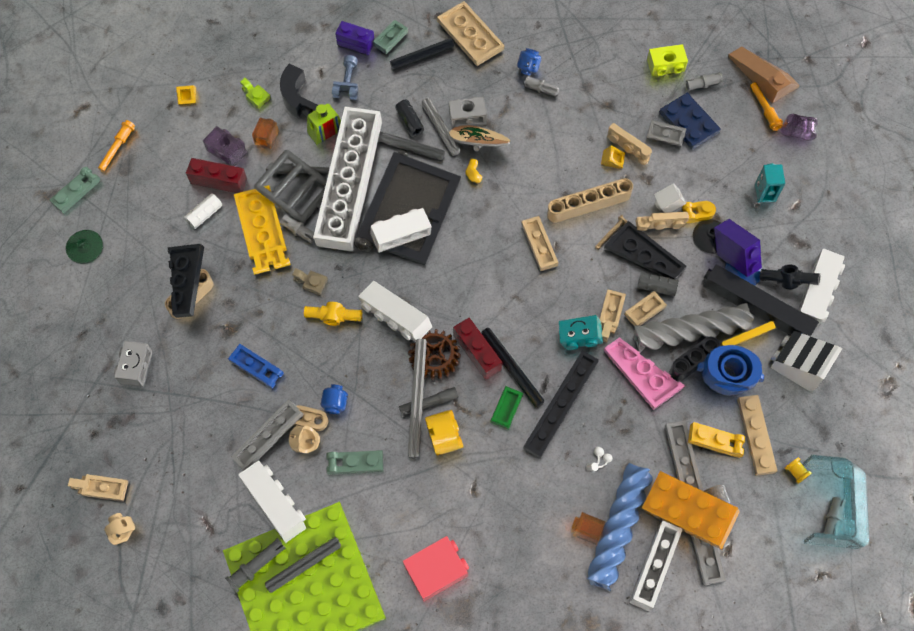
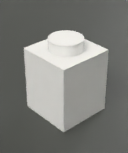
[654,183,686,213]

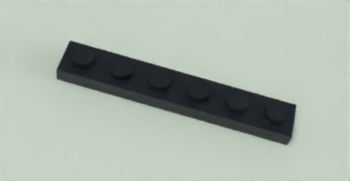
[523,350,599,459]

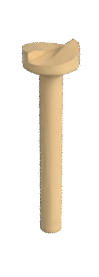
[595,215,628,249]

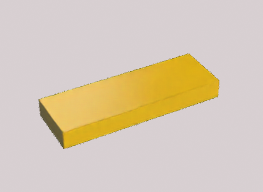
[720,321,776,346]

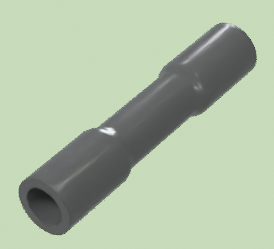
[399,387,458,417]

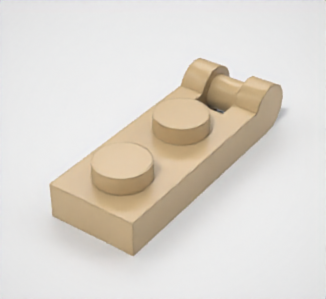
[607,123,652,165]

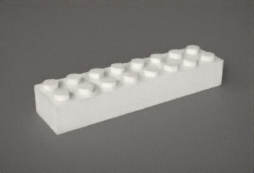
[313,107,382,252]

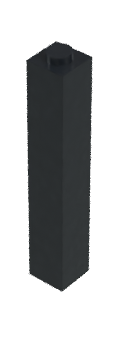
[703,264,819,336]

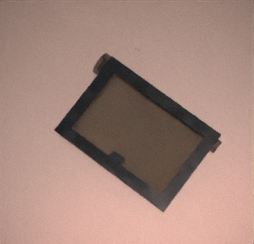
[354,150,461,265]

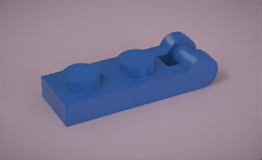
[228,344,284,389]

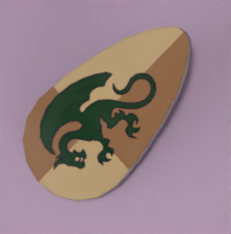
[449,125,510,151]

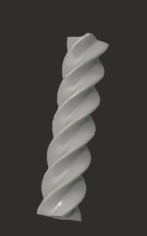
[633,303,754,352]

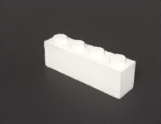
[798,249,845,327]
[358,281,432,342]
[238,461,306,543]
[629,521,683,612]

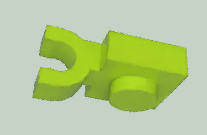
[240,78,271,109]

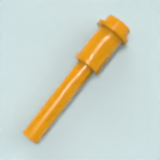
[750,82,783,131]
[98,120,135,171]

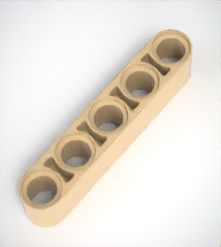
[547,178,633,223]

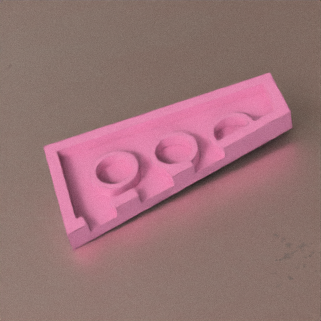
[604,337,685,410]

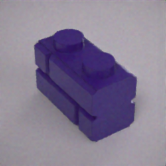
[335,21,375,55]

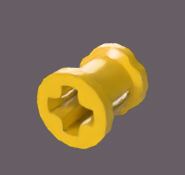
[785,457,812,484]

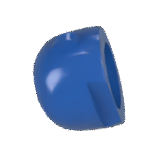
[697,345,764,396]

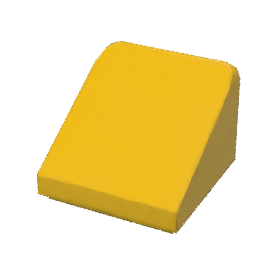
[176,85,196,105]
[601,145,625,169]

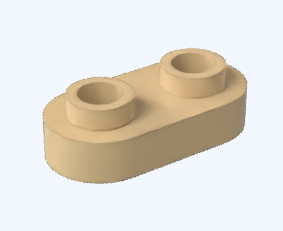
[294,405,328,431]

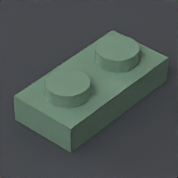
[373,20,408,54]

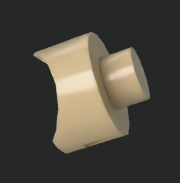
[289,426,320,453]
[104,513,135,545]

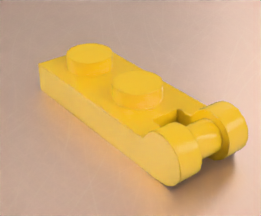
[688,422,745,458]

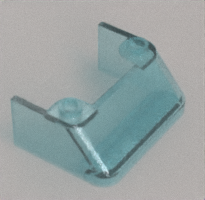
[802,455,869,549]

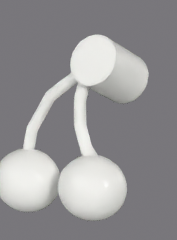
[586,447,613,471]

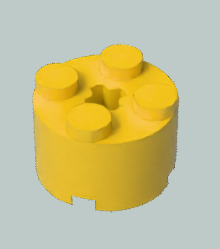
[425,410,464,456]

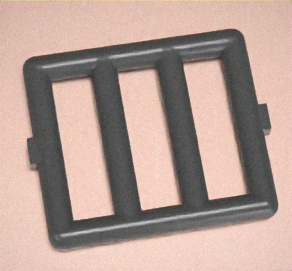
[254,150,327,224]

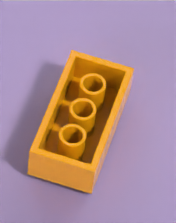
[642,471,740,550]

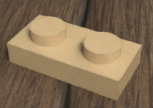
[624,291,667,326]

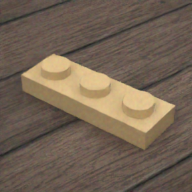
[521,216,558,271]

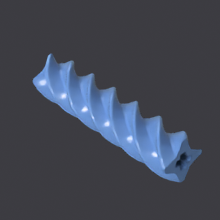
[586,463,653,591]

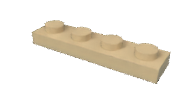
[737,395,777,476]

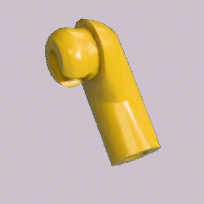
[465,159,482,184]

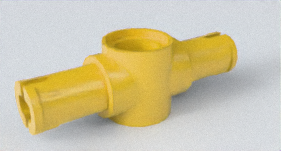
[304,302,363,326]

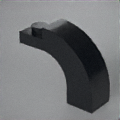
[280,63,318,118]

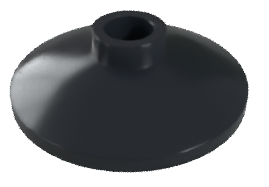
[693,219,721,253]

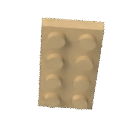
[437,1,505,66]

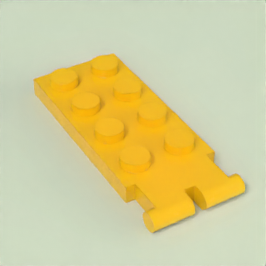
[234,185,291,275]

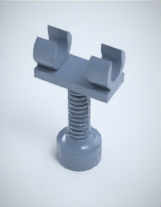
[332,55,358,100]

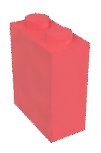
[403,536,469,602]

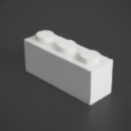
[370,208,432,252]

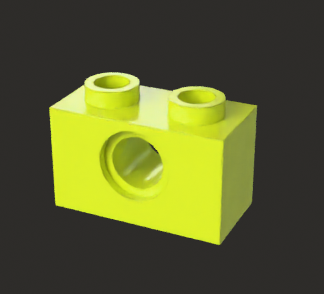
[647,44,688,76]

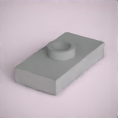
[646,120,686,147]

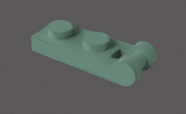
[49,167,100,214]
[326,450,384,475]

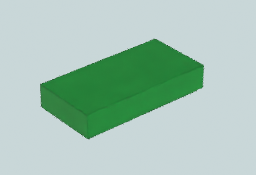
[490,386,524,430]

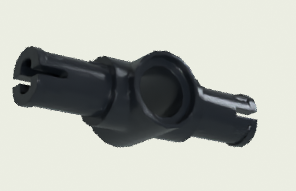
[760,264,821,290]

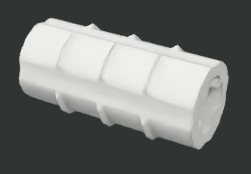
[184,193,223,229]

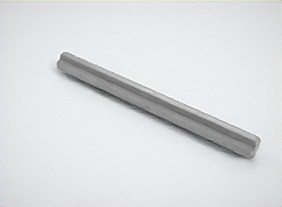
[408,339,427,458]

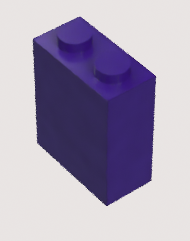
[714,219,762,277]

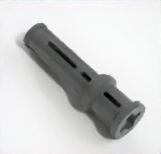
[225,538,286,593]

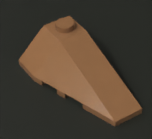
[728,46,800,104]

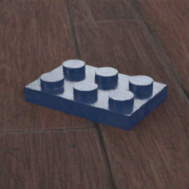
[659,92,721,150]

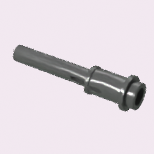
[271,162,329,175]

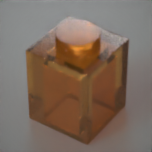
[252,117,279,149]
[571,512,606,545]

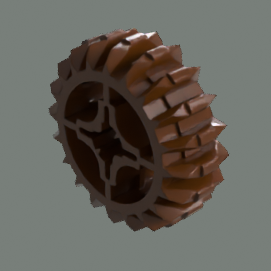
[408,329,461,381]

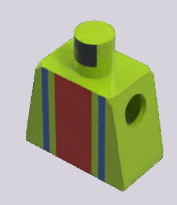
[307,104,341,145]

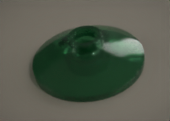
[66,230,103,264]

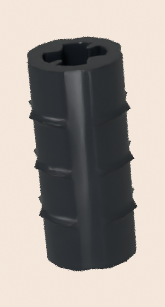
[395,99,424,137]

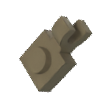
[292,268,328,296]

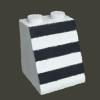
[770,331,842,393]

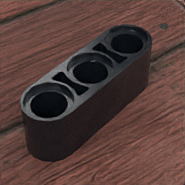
[669,336,720,381]

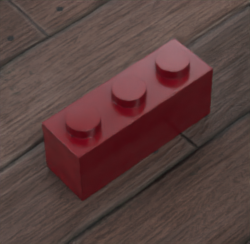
[186,158,247,193]
[453,317,502,381]

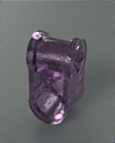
[781,114,818,141]

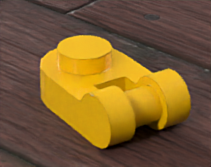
[682,201,716,223]

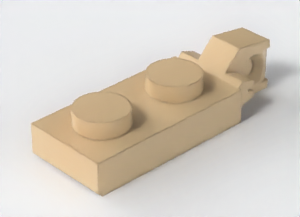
[635,212,689,231]
[600,289,626,342]
[68,474,128,502]

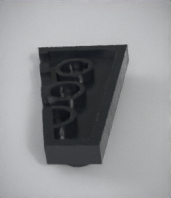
[604,221,687,280]
[167,243,204,318]

